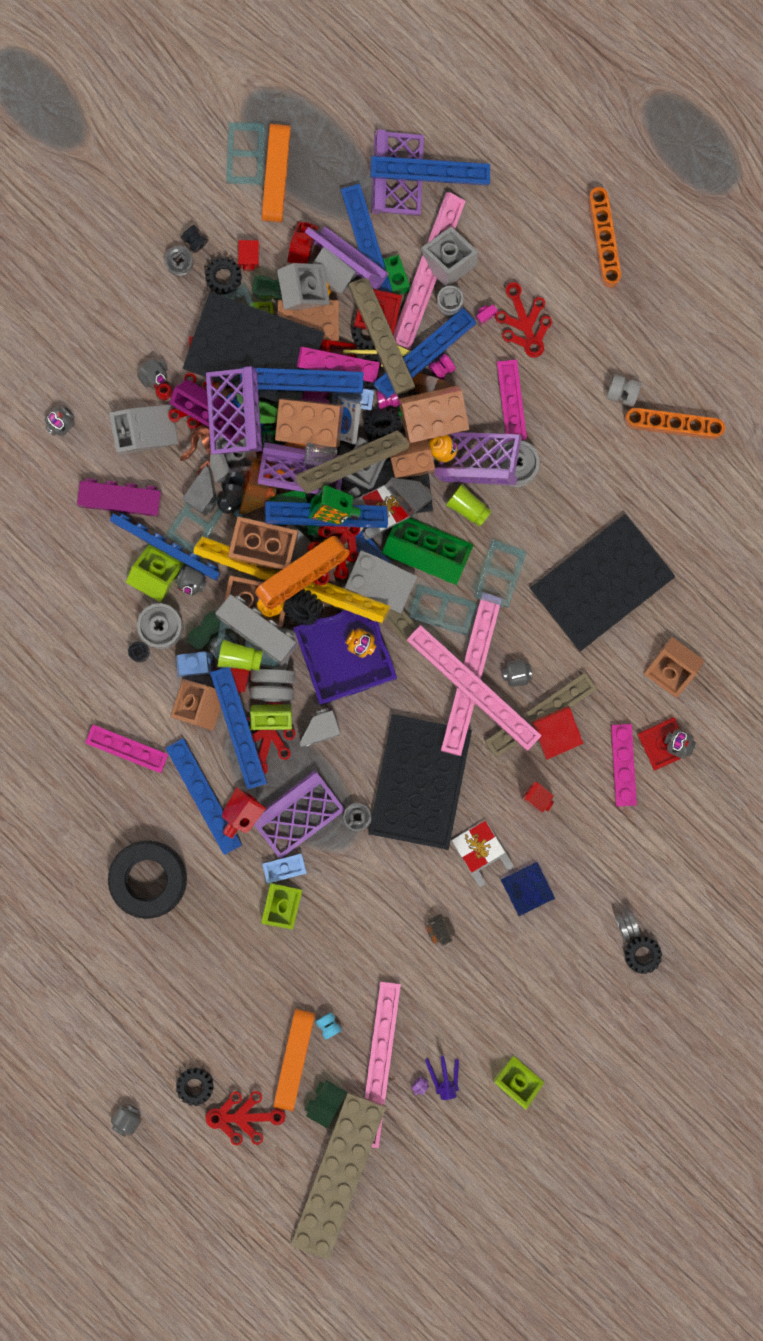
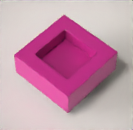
[476,304,498,326]

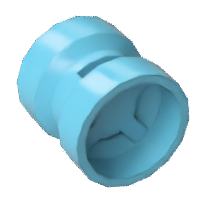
[315,1012,342,1040]

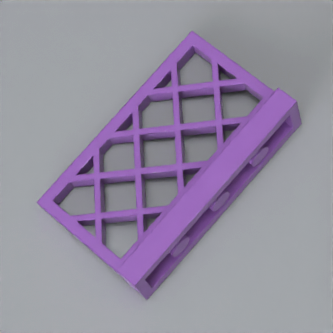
[371,129,424,216]
[305,227,389,290]
[206,366,262,455]
[434,432,522,485]
[258,442,342,494]
[254,770,345,859]

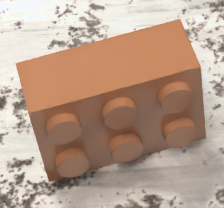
[278,300,339,341]
[399,385,469,443]
[275,398,344,447]
[228,517,299,571]
[224,576,286,629]

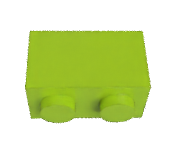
[126,544,184,602]

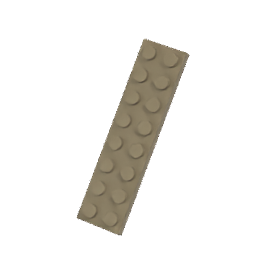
[290,1092,386,1260]

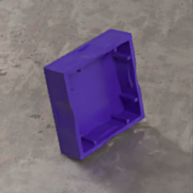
[294,610,397,706]

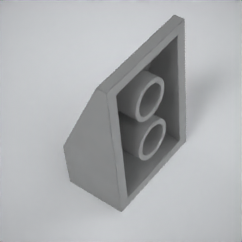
[345,550,417,614]

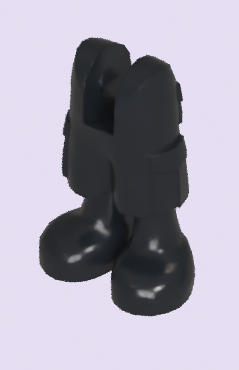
[217,471,246,514]

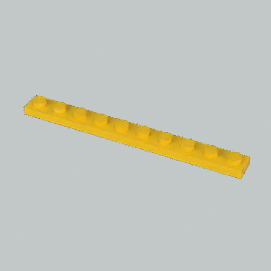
[193,536,390,623]

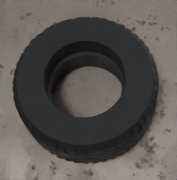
[108,840,187,919]

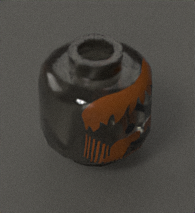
[426,914,456,946]

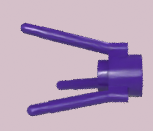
[425,1055,459,1100]

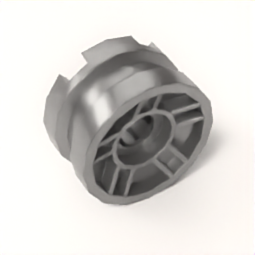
[165,246,193,276]
[343,803,372,831]
[615,909,640,941]

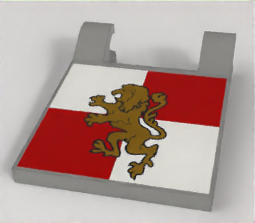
[352,484,412,540]
[451,819,513,887]

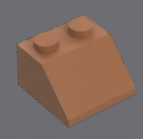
[390,437,435,479]
[644,637,705,698]
[170,679,221,731]

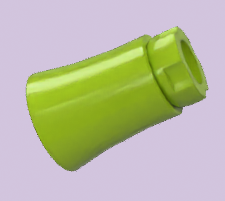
[445,483,492,527]
[218,639,263,671]

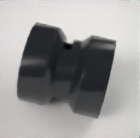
[180,225,209,253]
[128,641,150,663]

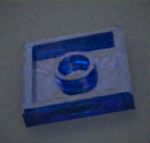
[501,862,555,916]

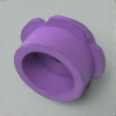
[411,1076,429,1095]

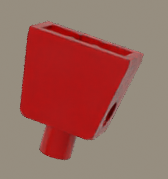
[222,787,266,839]

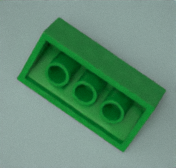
[382,518,474,585]

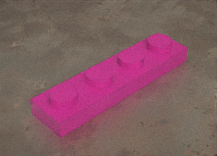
[297,347,379,383]
[497,359,527,443]
[611,724,637,807]
[85,725,169,773]

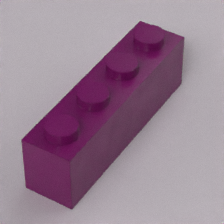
[169,379,246,443]
[77,478,162,517]

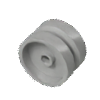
[495,440,540,488]
[137,603,184,650]
[250,669,295,702]

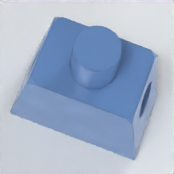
[175,652,215,677]

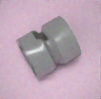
[437,286,463,317]
[606,374,641,408]

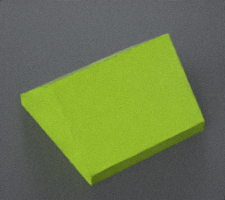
[261,883,302,930]
[493,1056,545,1110]

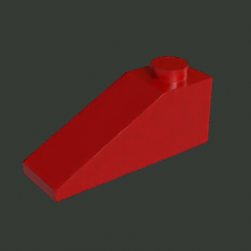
[522,782,554,813]

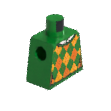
[308,485,361,525]

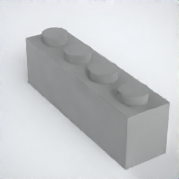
[215,594,297,666]

